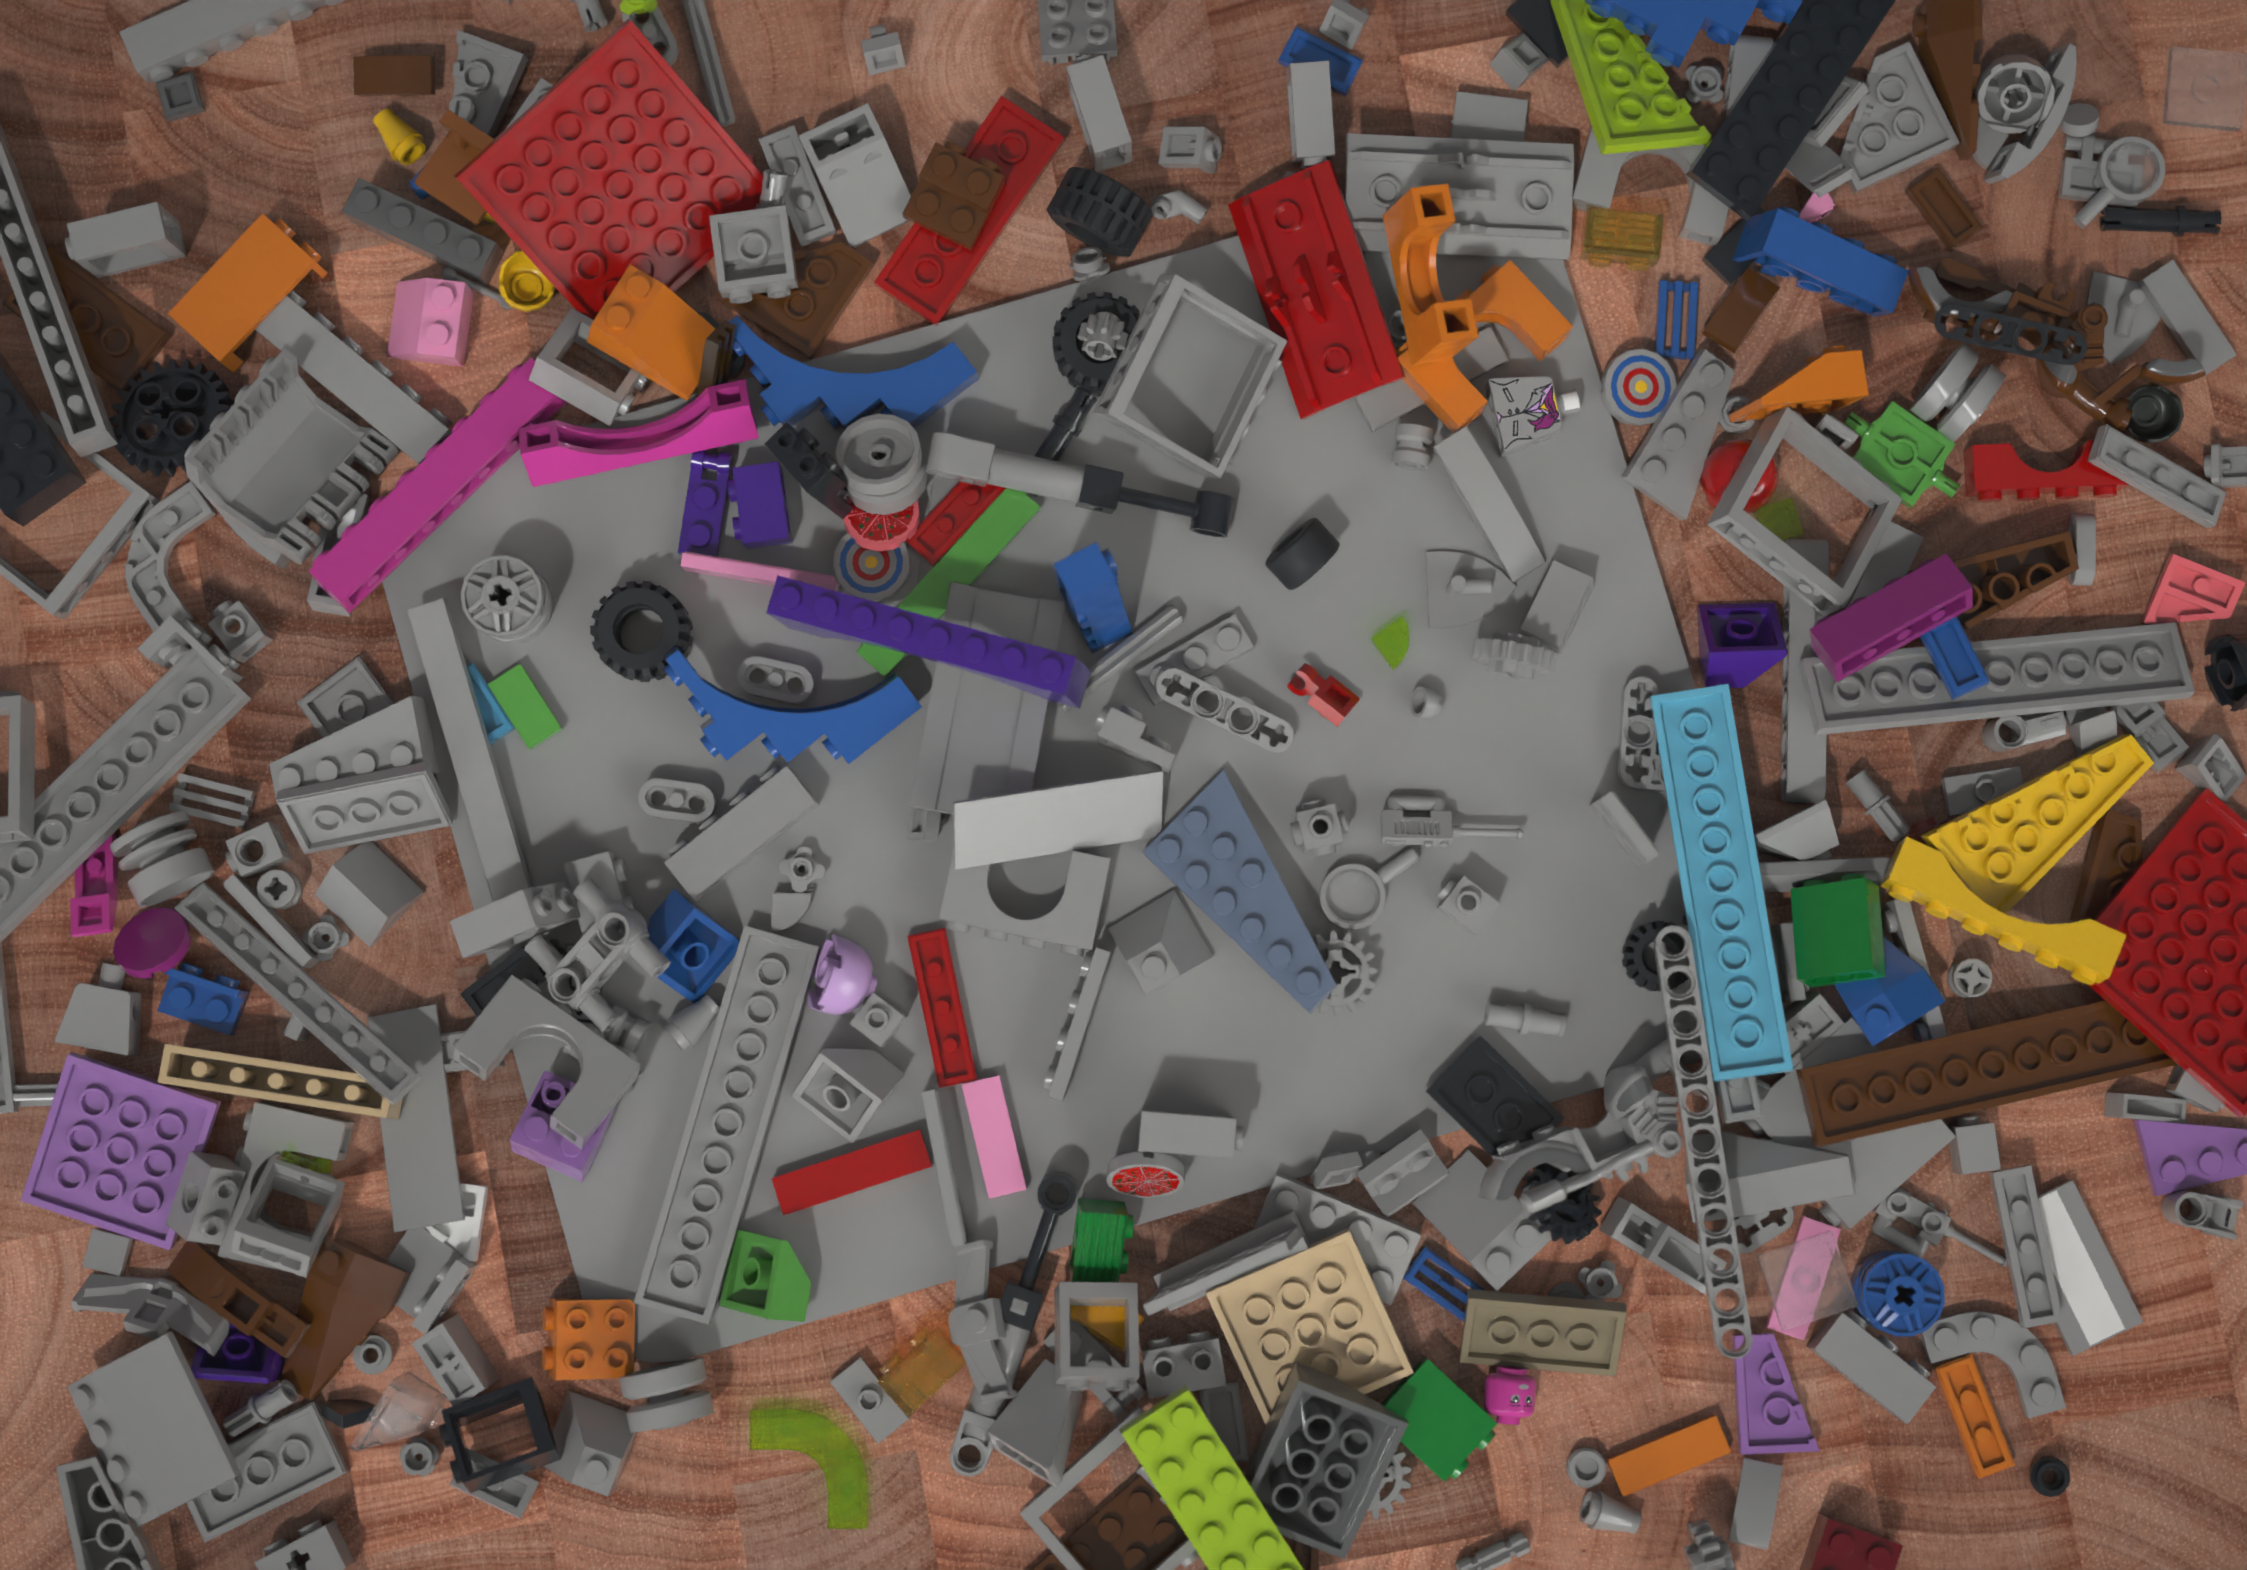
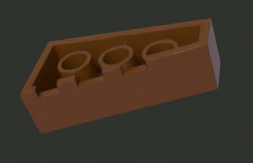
[1908,531,2079,630]

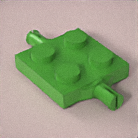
[1843,401,1960,509]

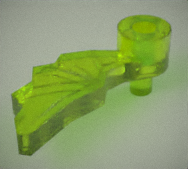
[280,1151,333,1174]

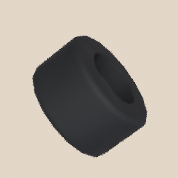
[1265,518,1340,590]

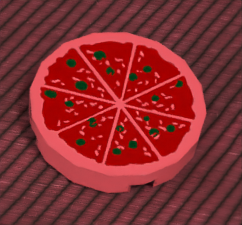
[843,497,920,551]

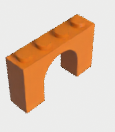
[1382,183,1479,365]
[1397,260,1573,434]

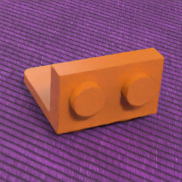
[541,1297,635,1380]

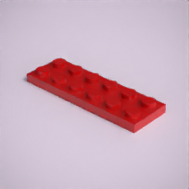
[874,95,1065,326]

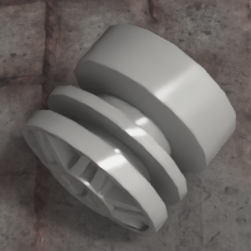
[460,555,554,644]
[110,811,215,907]

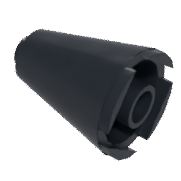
[2204,634,2247,712]

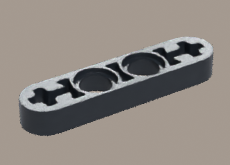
[1934,304,2087,365]

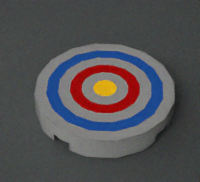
[1601,349,1677,426]
[833,533,911,602]

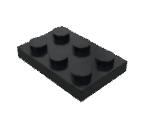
[1425,1035,1565,1157]

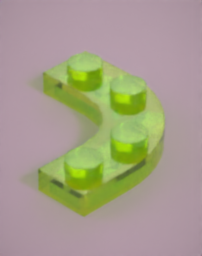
[749,1409,868,1529]

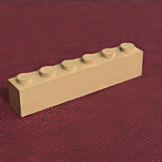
[158,1044,403,1120]

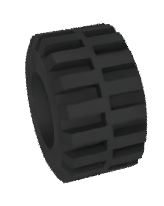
[1047,167,1153,257]
[1052,292,1140,396]
[590,581,693,682]

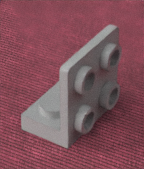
[137,615,244,683]
[387,1228,478,1334]

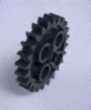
[109,359,234,477]

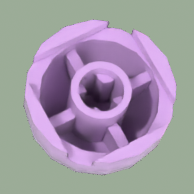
[807,934,877,1015]

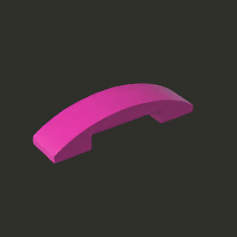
[70,832,118,938]

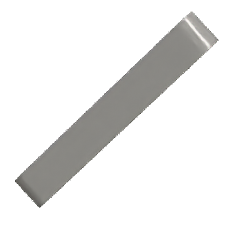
[1780,538,1829,803]

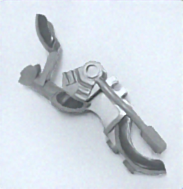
[1479,1023,1770,1213]

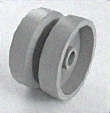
[1909,343,2007,442]
[835,414,928,515]
[619,1357,714,1433]

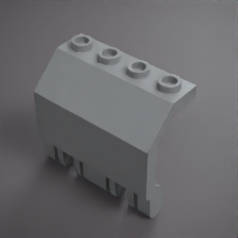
[184,349,399,565]

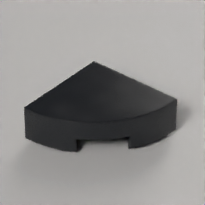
[321,1399,376,1429]

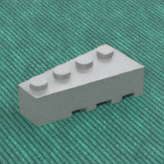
[56,1454,162,1570]

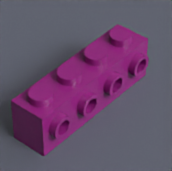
[1810,554,1973,682]

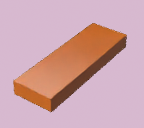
[1932,1353,2015,1479]
[1606,1414,1731,1497]

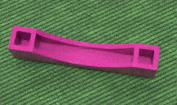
[518,379,759,487]

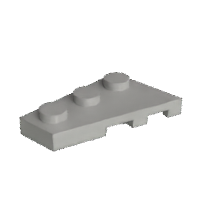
[446,30,528,139]

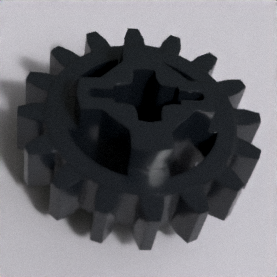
[1521,1163,1602,1244]

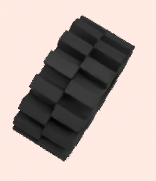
[1622,921,1688,991]

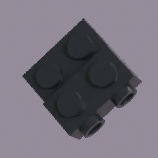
[765,422,854,519]

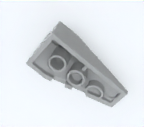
[1685,1131,1855,1223]

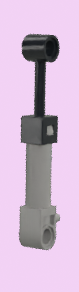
[925,432,1235,538]
[950,1171,1078,1477]

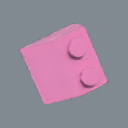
[387,278,474,367]

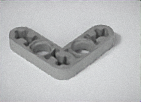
[1617,676,1665,792]

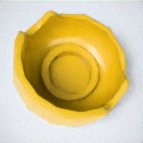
[499,250,556,312]

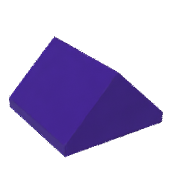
[190,1323,284,1384]

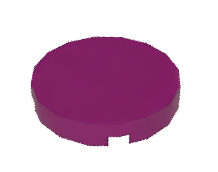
[113,907,191,979]

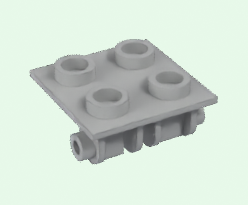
[1038,0,1118,65]

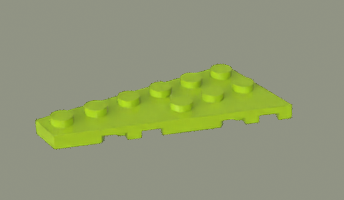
[1550,0,1711,155]

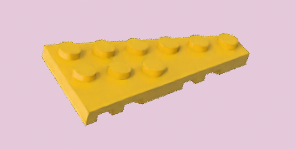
[1921,734,2154,914]

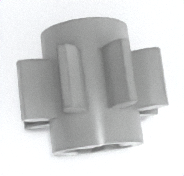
[1078,312,1128,361]

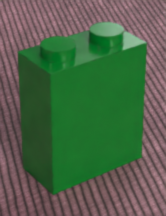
[1790,874,1886,987]
[1380,1355,1497,1482]

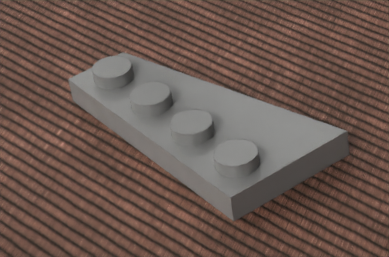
[1621,349,1735,520]

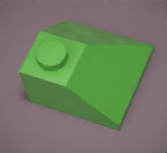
[720,1229,811,1322]

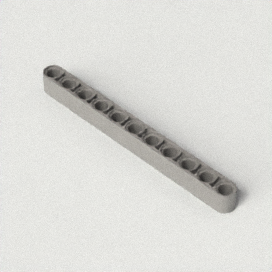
[1654,926,1752,1359]

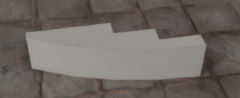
[1433,426,1545,583]

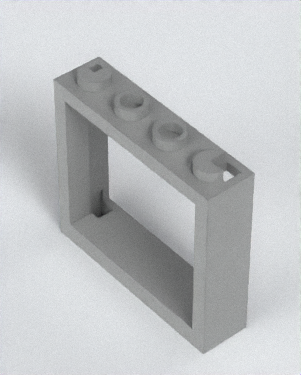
[1093,274,1287,478]
[1707,406,1902,616]
[0,411,161,620]
[0,691,35,843]
[1020,1404,1199,1570]

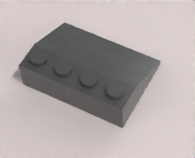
[1244,1362,1408,1559]

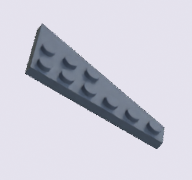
[1142,769,1337,1014]

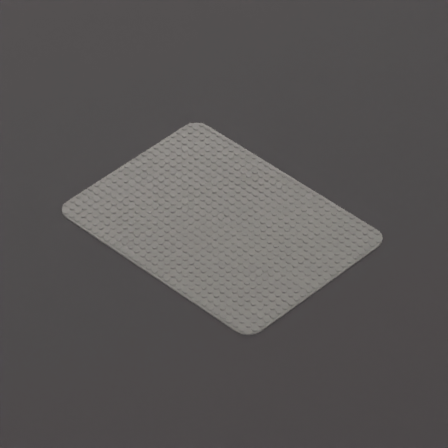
[382,236,1781,1363]

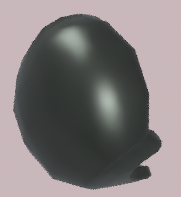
[2125,384,2184,443]

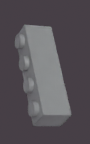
[664,766,819,901]

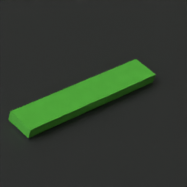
[856,488,1041,679]

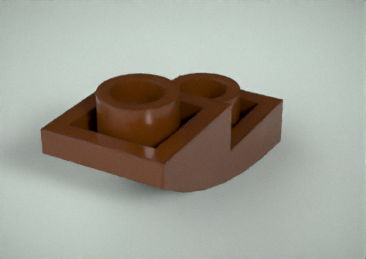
[353,55,436,97]
[1702,268,1780,354]

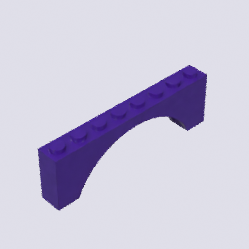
[766,575,1091,709]

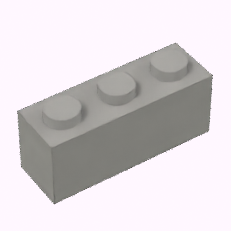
[1806,1310,1936,1424]

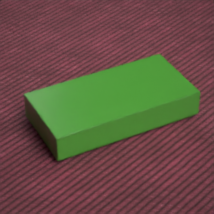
[487,664,563,750]

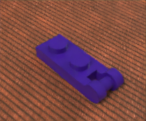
[677,450,733,557]

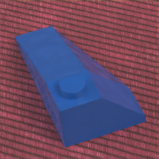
[1834,937,1946,1046]

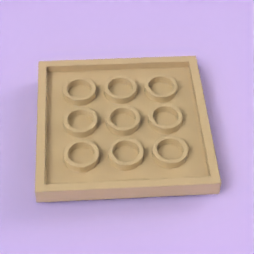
[1206,1228,1414,1426]

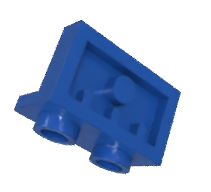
[157,962,250,1036]

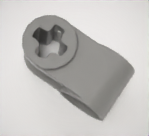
[2161,1190,2245,1240]

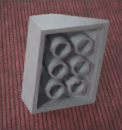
[67,1331,241,1529]

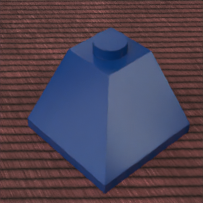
[648,889,740,1003]

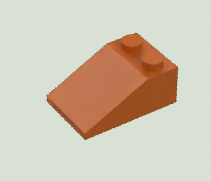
[587,264,715,401]
[1729,345,1869,422]

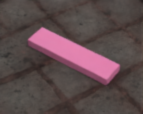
[680,551,839,591]

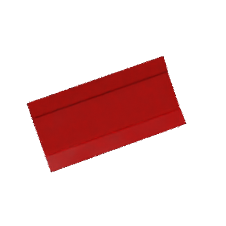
[1228,160,1406,420]

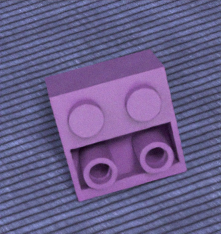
[510,1070,616,1182]

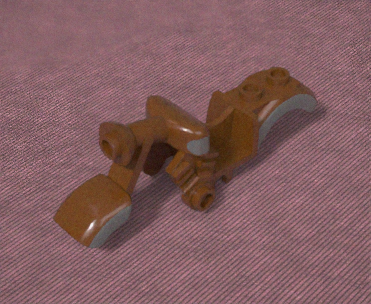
[1907,258,2206,431]

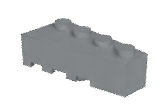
[269,696,439,797]

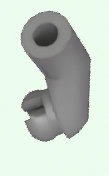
[1150,190,1209,225]

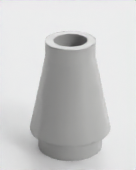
[663,994,720,1051]
[1579,1490,1641,1534]

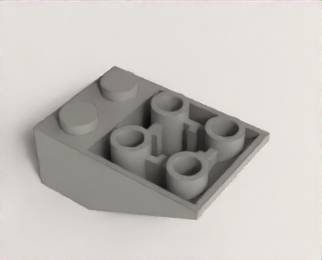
[799,103,911,249]

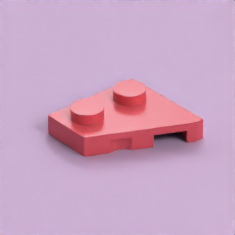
[2140,554,2246,625]

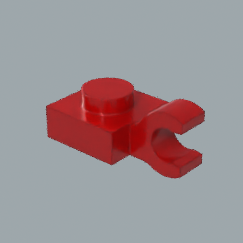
[1287,663,1361,727]

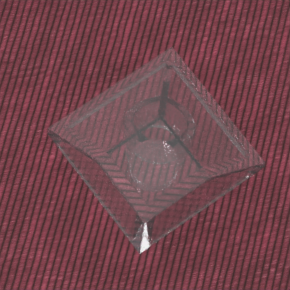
[350,1372,447,1451]

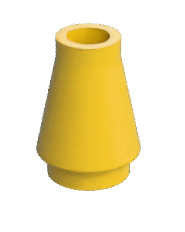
[373,108,426,165]

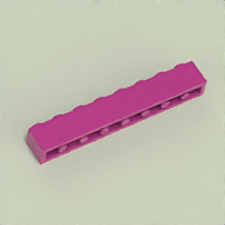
[309,358,567,613]

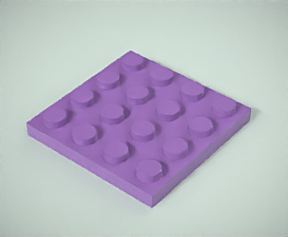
[21,1052,221,1250]

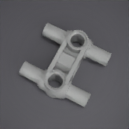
[524,878,671,1034]

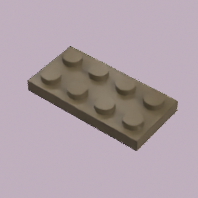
[1459,1289,1627,1376]

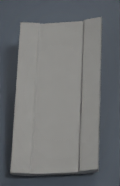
[1345,133,1574,260]
[909,582,1066,815]

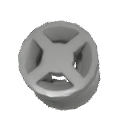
[256,869,303,910]
[1947,959,1992,998]

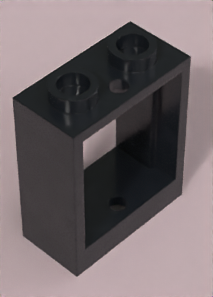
[439,1377,561,1493]

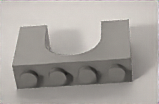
[1572,124,1729,247]
[939,847,1111,957]
[453,975,640,1149]
[217,1102,354,1276]

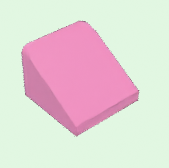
[1799,192,1835,223]

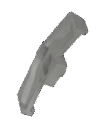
[948,1240,1017,1405]
[71,1273,229,1356]

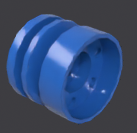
[1849,1250,1945,1336]

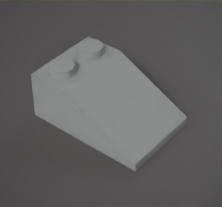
[1412,1149,1551,1291]

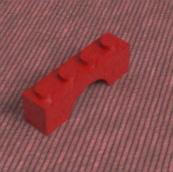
[1963,440,2129,502]

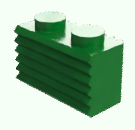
[1069,1198,1134,1283]

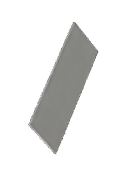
[1436,91,1528,302]
[953,770,1163,870]
[367,1004,465,1232]

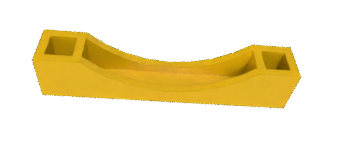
[1880,836,2127,985]

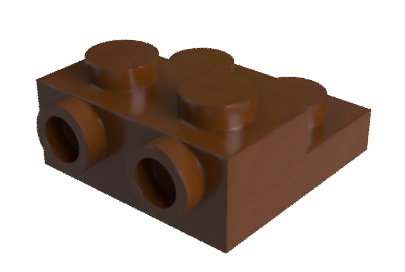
[902,141,1005,251]

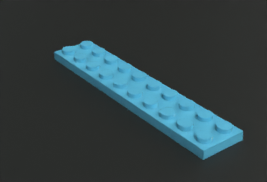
[1650,684,1793,1082]

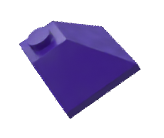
[1697,603,1787,688]

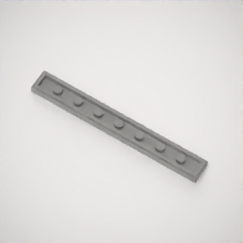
[407,598,532,902]
[174,881,422,1106]

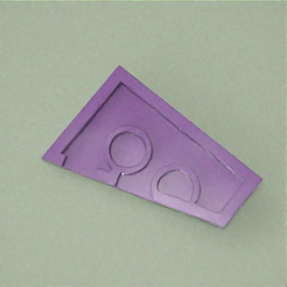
[2133,1120,2247,1196]
[1732,1333,1820,1455]

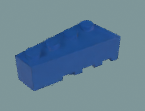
[1732,207,1909,317]
[1053,542,1133,654]

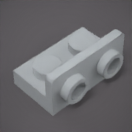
[1356,1129,1449,1217]

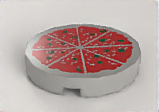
[1106,1151,1185,1198]

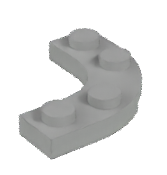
[125,481,216,632]
[1919,1311,2066,1418]

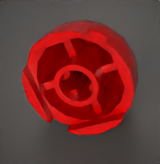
[1699,438,1778,514]

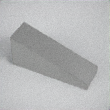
[2104,1092,2187,1124]

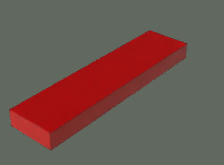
[907,928,978,1088]
[771,1129,932,1216]

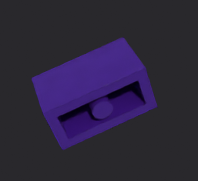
[727,461,792,549]

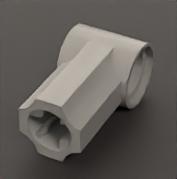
[1982,711,2067,753]

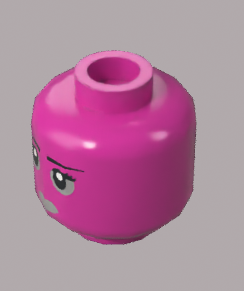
[1484,1366,1536,1425]

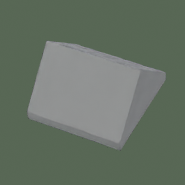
[315,841,425,948]

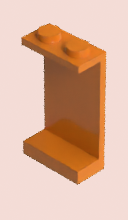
[168,213,327,373]

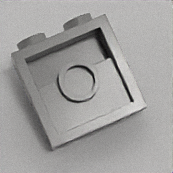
[709,205,798,303]
[1094,705,1175,776]

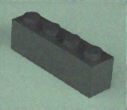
[342,178,504,287]

